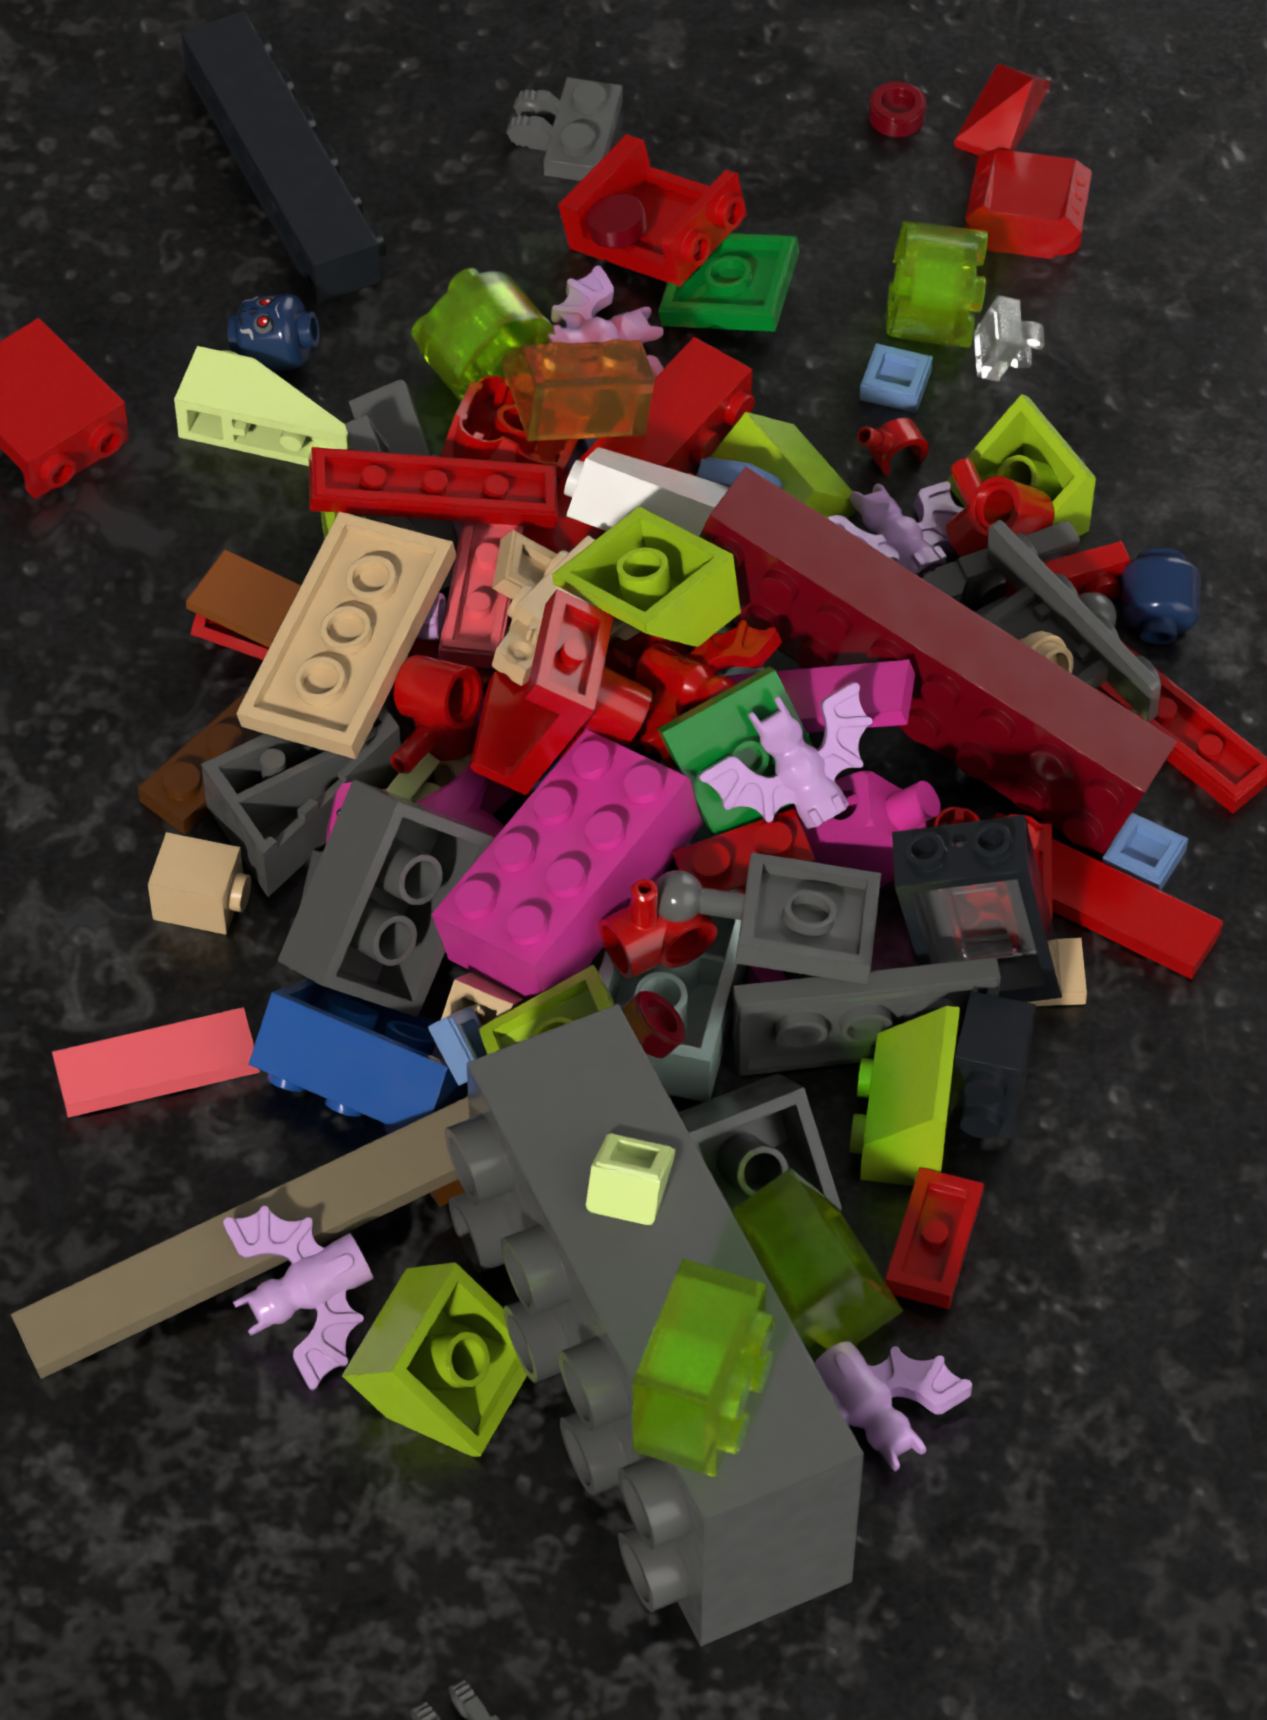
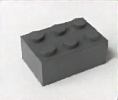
[277,779,493,1017]

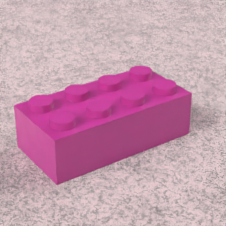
[431,729,703,1000]

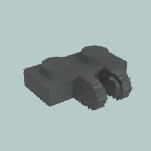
[506,77,622,181]

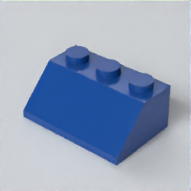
[248,978,468,1134]

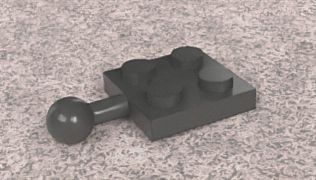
[655,852,881,984]

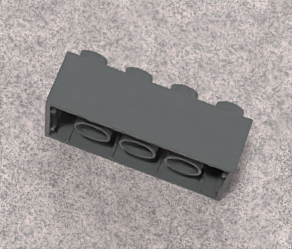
[445,1004,863,1647]

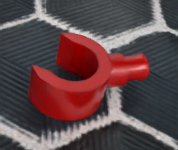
[857,418,929,477]

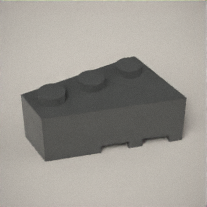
[201,705,401,897]

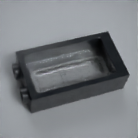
[892,815,1062,1002]

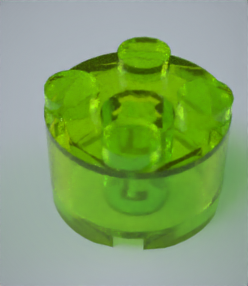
[886,221,988,348]
[411,268,555,402]

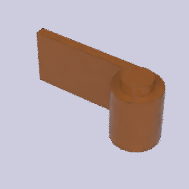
[186,550,301,648]

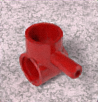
[946,458,1054,557]
[390,654,483,774]
[559,666,652,761]
[599,878,718,979]

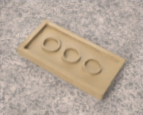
[236,511,457,759]

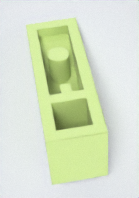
[174,346,351,466]

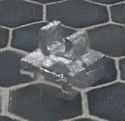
[974,295,1045,382]

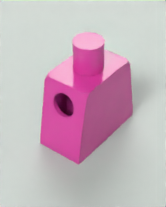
[778,771,940,888]

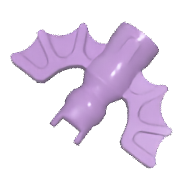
[541,266,664,400]
[828,482,963,578]
[698,682,872,829]
[223,1206,373,1391]
[814,1341,972,1471]

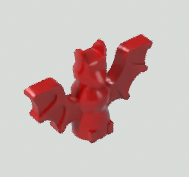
[636,620,782,770]

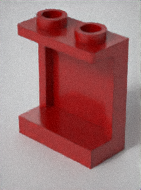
[558,135,747,286]
[0,318,129,499]
[470,589,614,795]

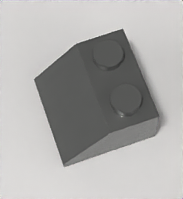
[678,1073,842,1246]

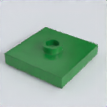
[659,233,799,332]
[657,666,814,837]

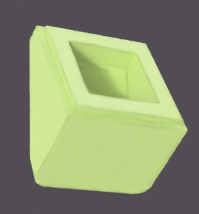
[586,1133,675,1225]

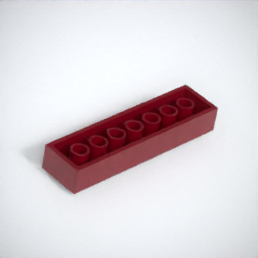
[699,466,1178,858]

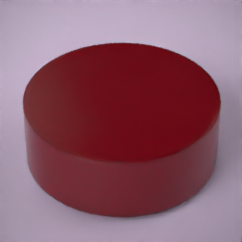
[869,82,927,137]
[586,194,648,249]
[621,991,685,1059]

